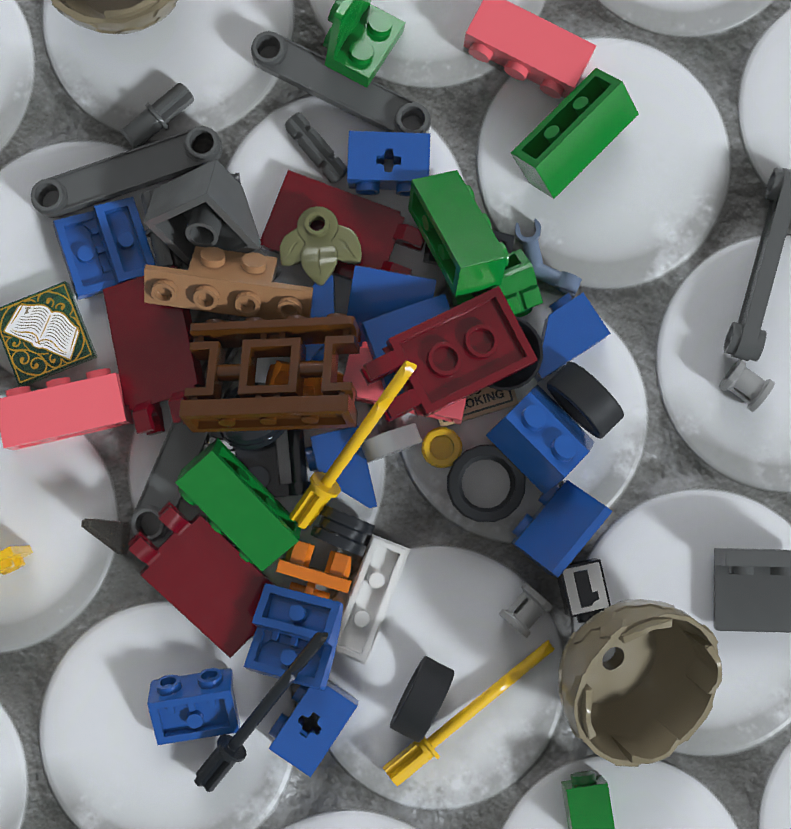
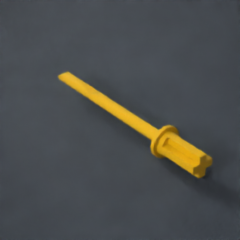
[289,360,417,529]
[382,640,555,787]

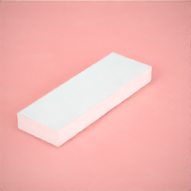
[335,534,410,665]

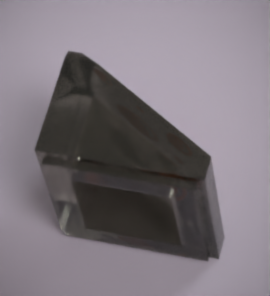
[81,518,131,555]

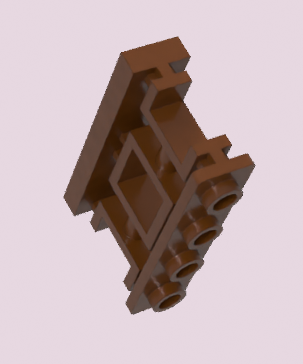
[179,313,362,433]

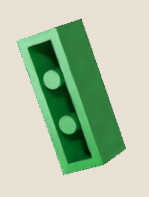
[511,68,639,199]
[408,170,509,297]
[175,438,302,571]

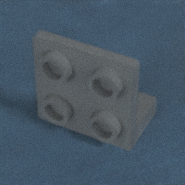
[714,548,791,633]

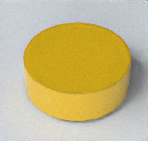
[421,427,462,468]

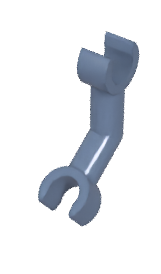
[515,218,582,297]

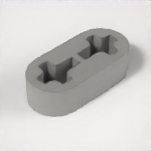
[361,423,423,463]

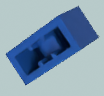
[347,131,431,197]
[268,680,359,777]

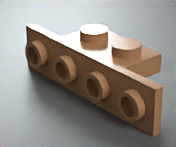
[144,246,313,320]

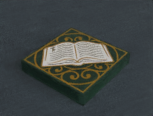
[0,281,98,387]

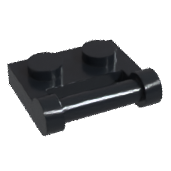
[235,429,311,498]

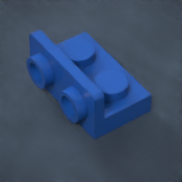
[147,668,240,745]

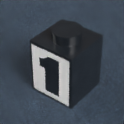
[557,558,611,623]

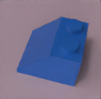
[486,384,594,494]
[511,480,612,578]

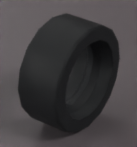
[547,361,624,439]
[447,445,526,522]
[390,656,455,742]

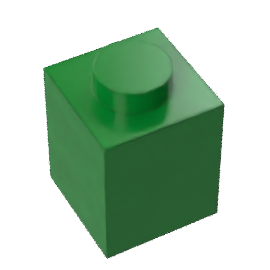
[561,771,615,829]

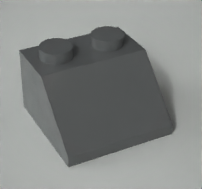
[144,159,261,267]

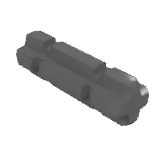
[285,112,347,184]

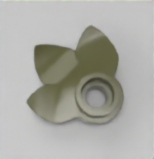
[279,206,362,286]

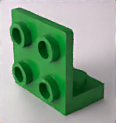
[323,0,406,88]

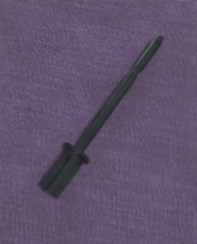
[194,632,328,792]

